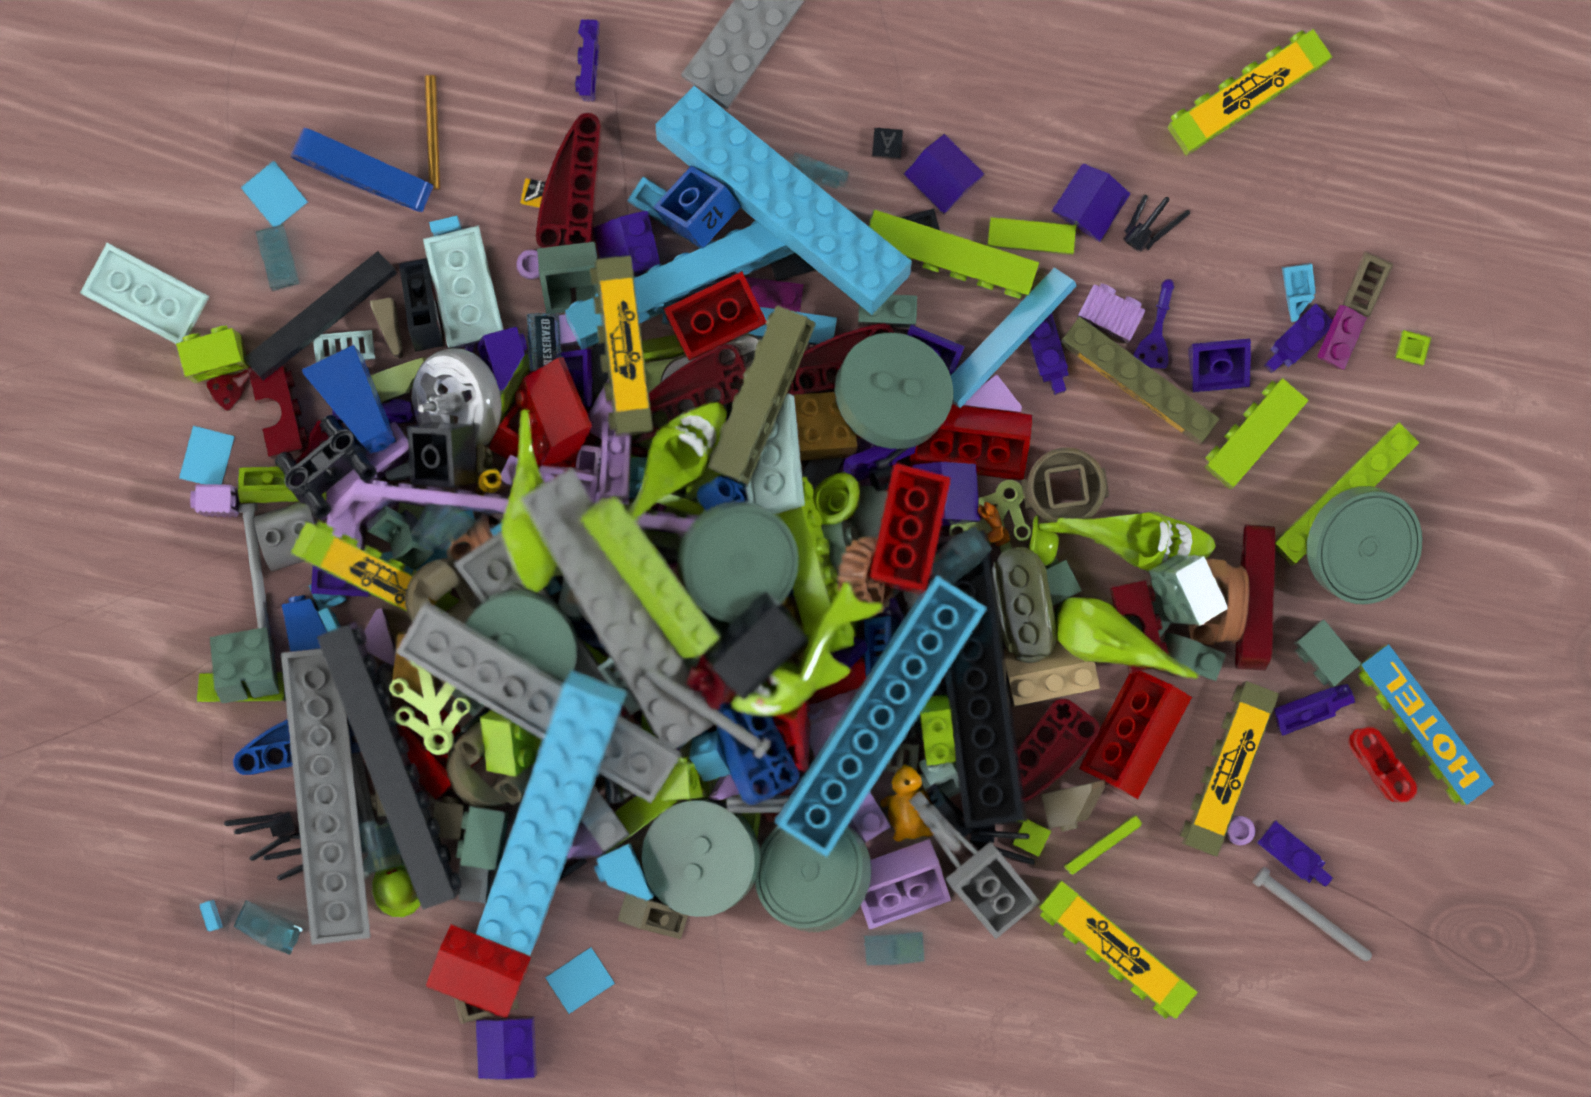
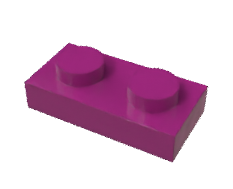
[746,277,804,312]
[1317,305,1367,370]

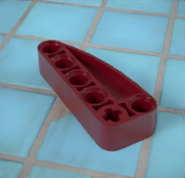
[535,112,602,248]
[786,324,895,396]
[632,344,748,444]
[1235,524,1275,671]
[1017,698,1100,802]

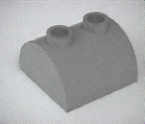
[254,502,318,572]

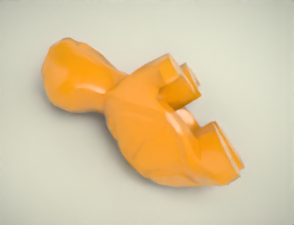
[880,765,934,842]

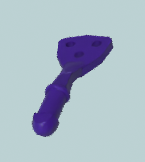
[1133,279,1174,368]

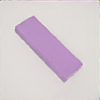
[599,422,632,504]

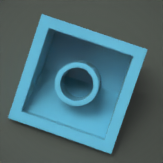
[594,843,654,900]

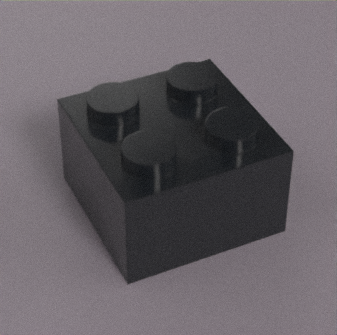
[407,422,478,488]

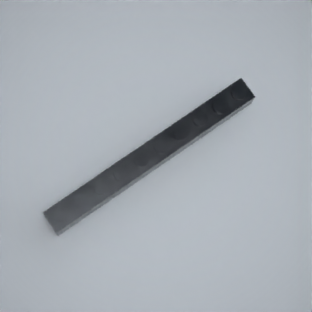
[317,621,462,910]

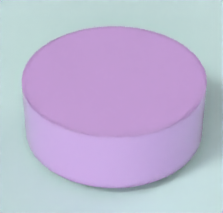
[516,250,540,280]
[1226,816,1255,845]

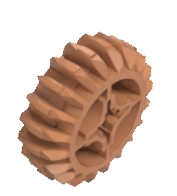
[836,537,894,616]

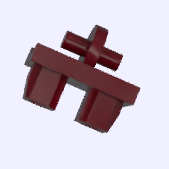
[687,653,737,710]

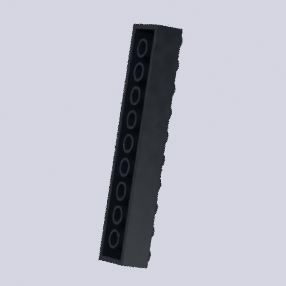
[931,531,1027,830]

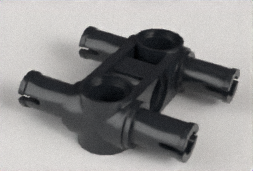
[275,415,377,519]

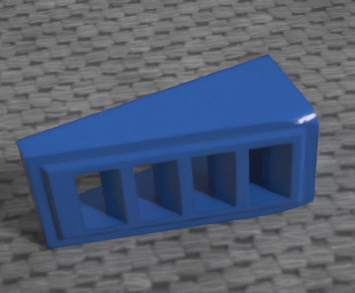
[864,616,899,677]

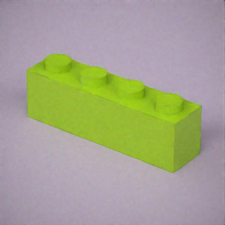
[1204,378,1309,490]

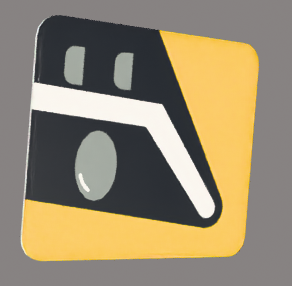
[520,178,546,208]

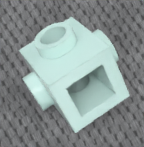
[918,759,961,798]

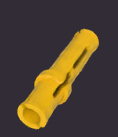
[475,469,502,497]

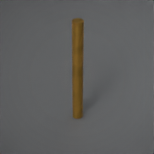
[425,75,440,190]

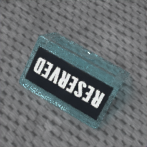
[527,313,561,371]

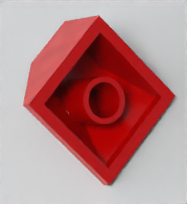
[771,700,811,772]

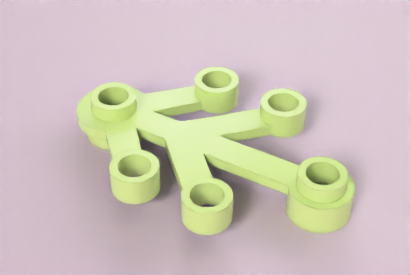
[949,480,1031,553]
[389,660,471,754]

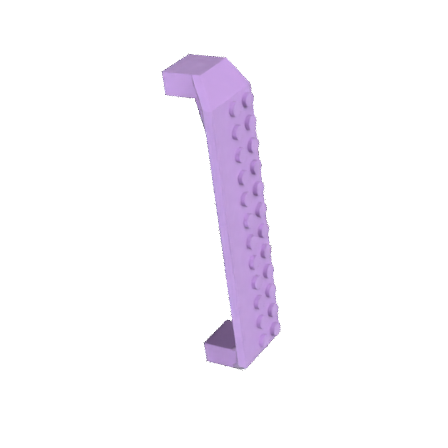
[327,480,699,550]

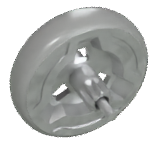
[412,348,501,447]

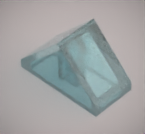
[864,932,924,965]

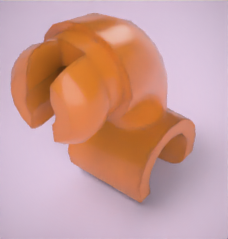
[978,502,1010,547]

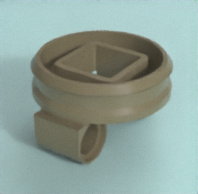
[1021,447,1109,523]
[405,559,481,624]
[447,722,533,810]

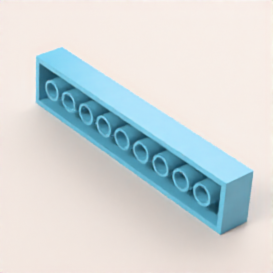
[655,86,911,315]
[774,575,987,857]
[476,671,627,955]

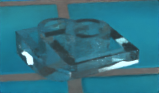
[256,224,300,291]

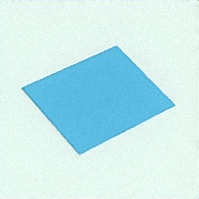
[241,161,308,229]
[179,426,235,485]
[545,947,615,1014]

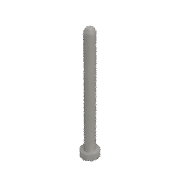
[237,503,271,635]
[646,668,770,759]
[1252,866,1372,961]

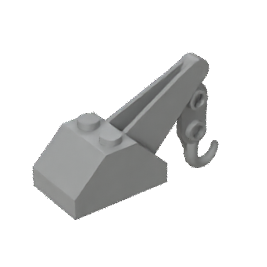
[909,791,1040,939]

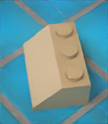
[1004,640,1100,707]

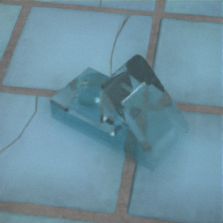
[793,152,849,189]

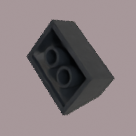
[704,591,807,701]

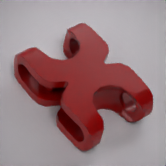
[1348,727,1417,802]

